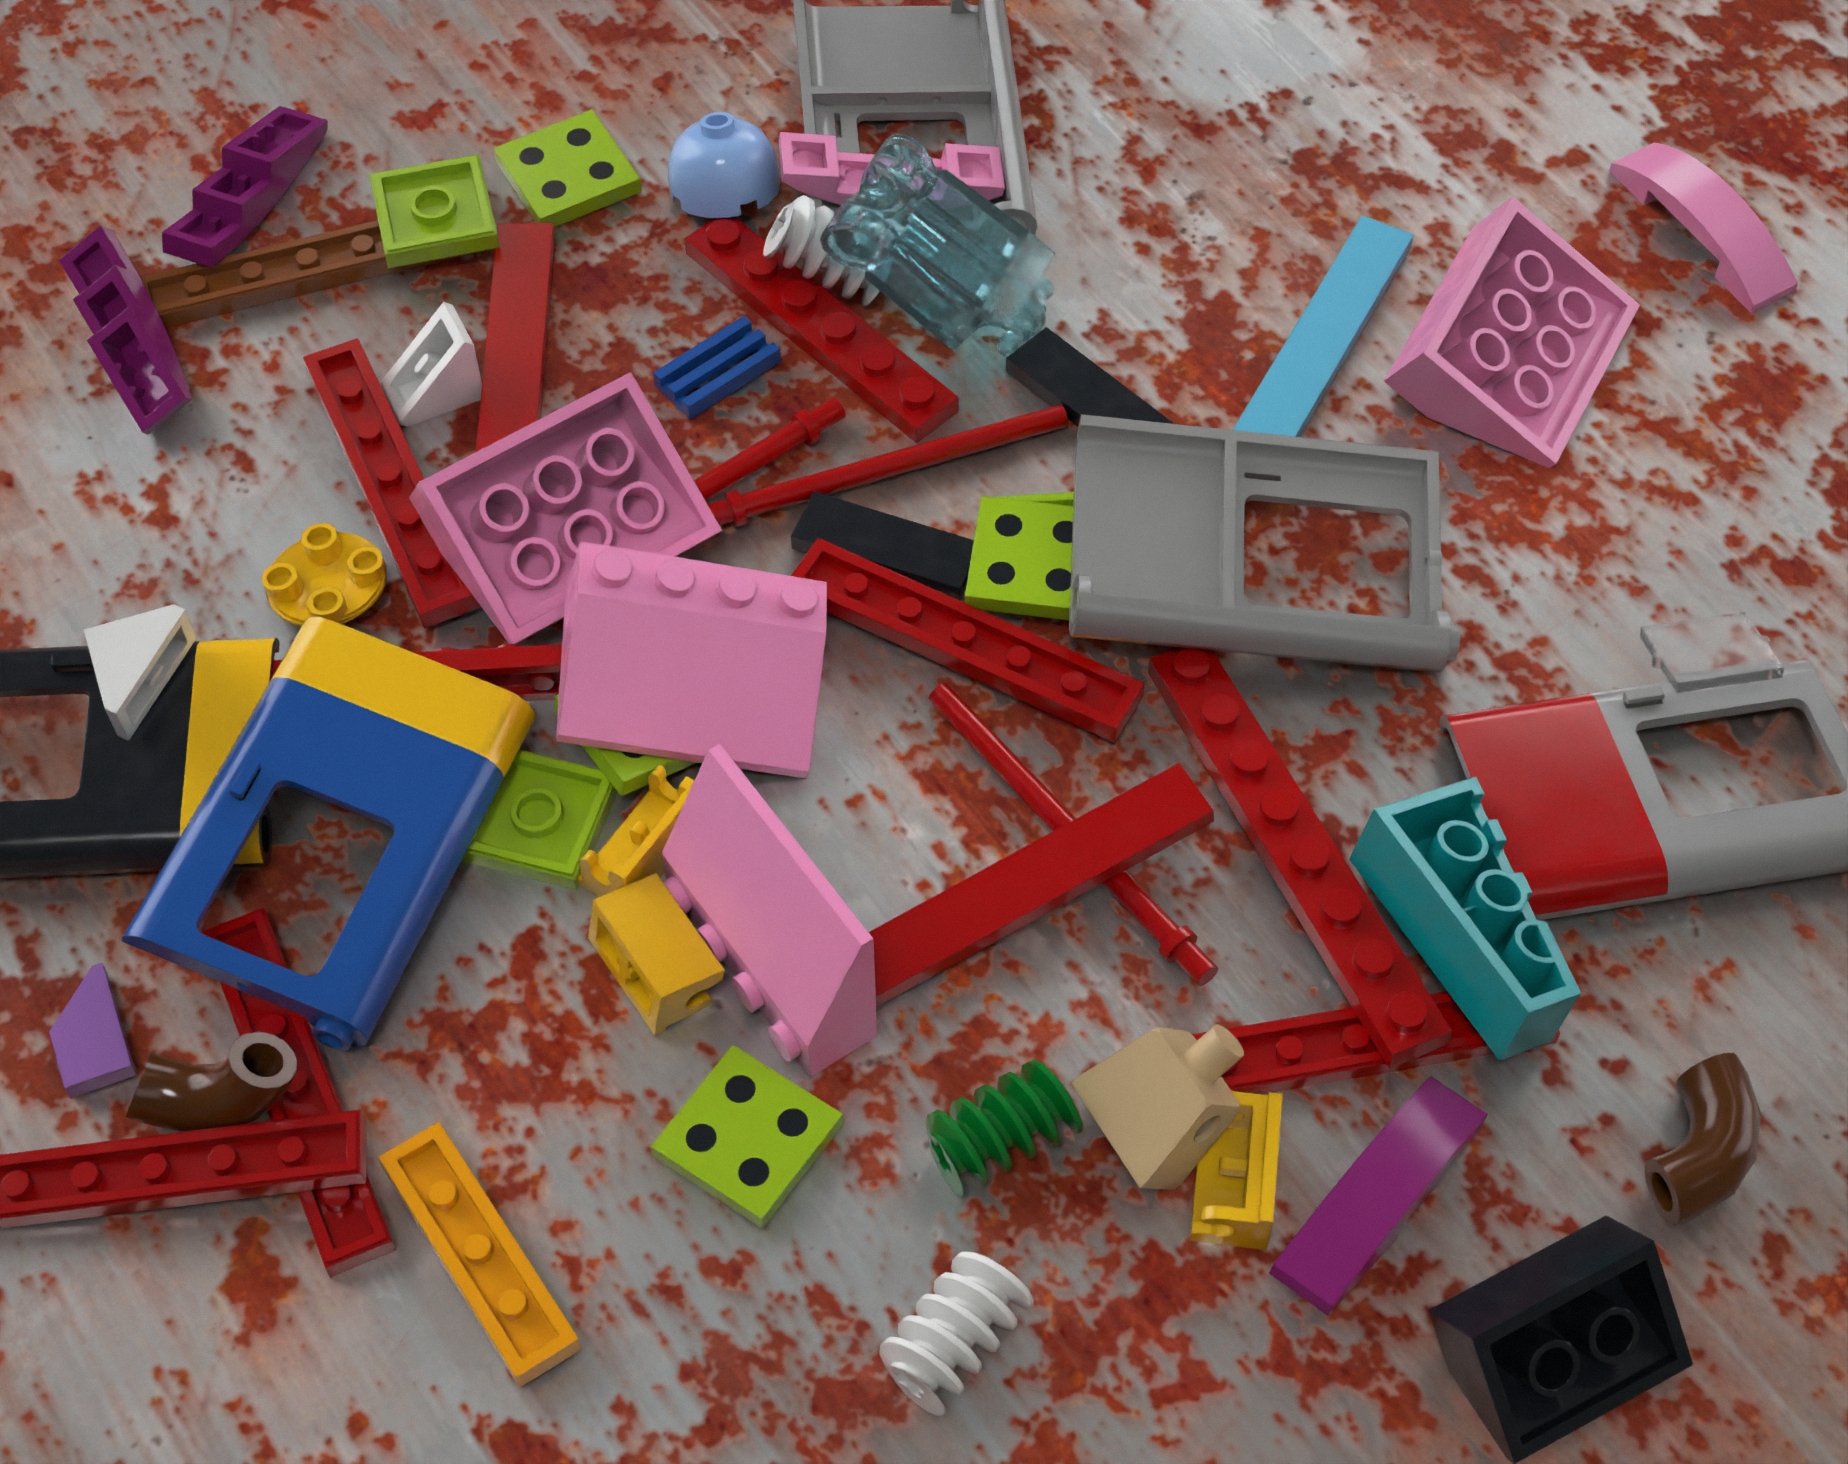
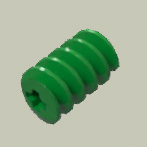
[926,1059,1083,1196]

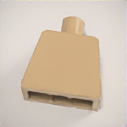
[1071,1024,1244,1190]

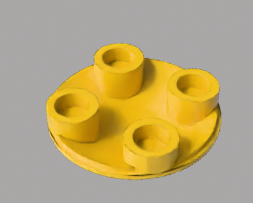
[261,523,387,627]

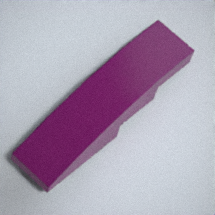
[162,106,328,268]
[59,225,192,435]
[1269,1076,1488,1316]

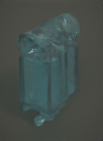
[820,134,1056,357]

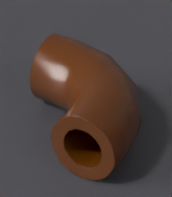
[125,1032,297,1132]
[1645,1053,1761,1226]

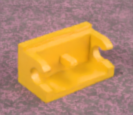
[578,765,694,897]
[588,873,724,1036]
[1190,1091,1283,1250]

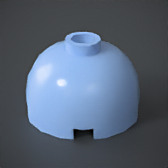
[668,112,780,218]

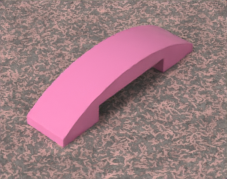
[779,132,1005,212]
[1609,143,1798,313]

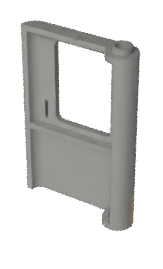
[1069,414,1460,673]

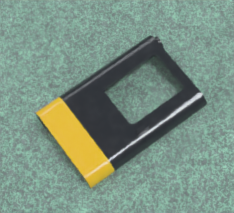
[0,638,280,878]

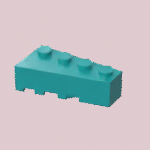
[1349,776,1581,1061]

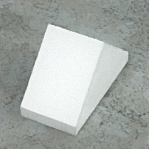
[380,302,482,427]
[84,604,197,741]

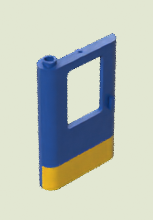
[121,617,536,1051]

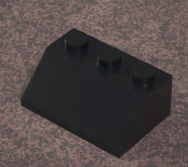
[1428,1215,1693,1464]

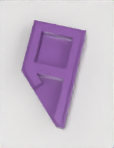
[49,963,137,1099]

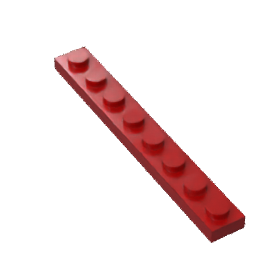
[1148,647,1452,1069]

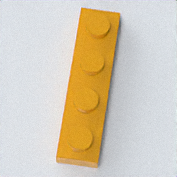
[378,1122,582,1388]

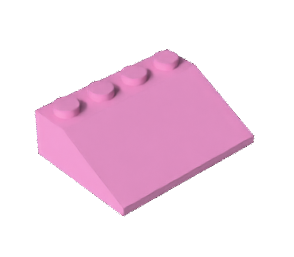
[1384,197,1640,468]
[409,372,722,644]
[556,541,827,779]
[662,743,877,1078]

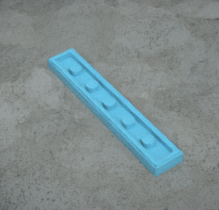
[1233,215,1414,437]

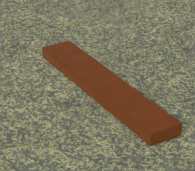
[140,220,481,328]

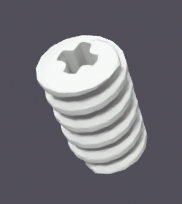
[763,195,894,307]
[879,1251,1034,1416]

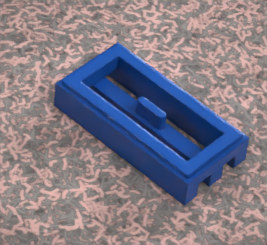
[653,315,781,420]

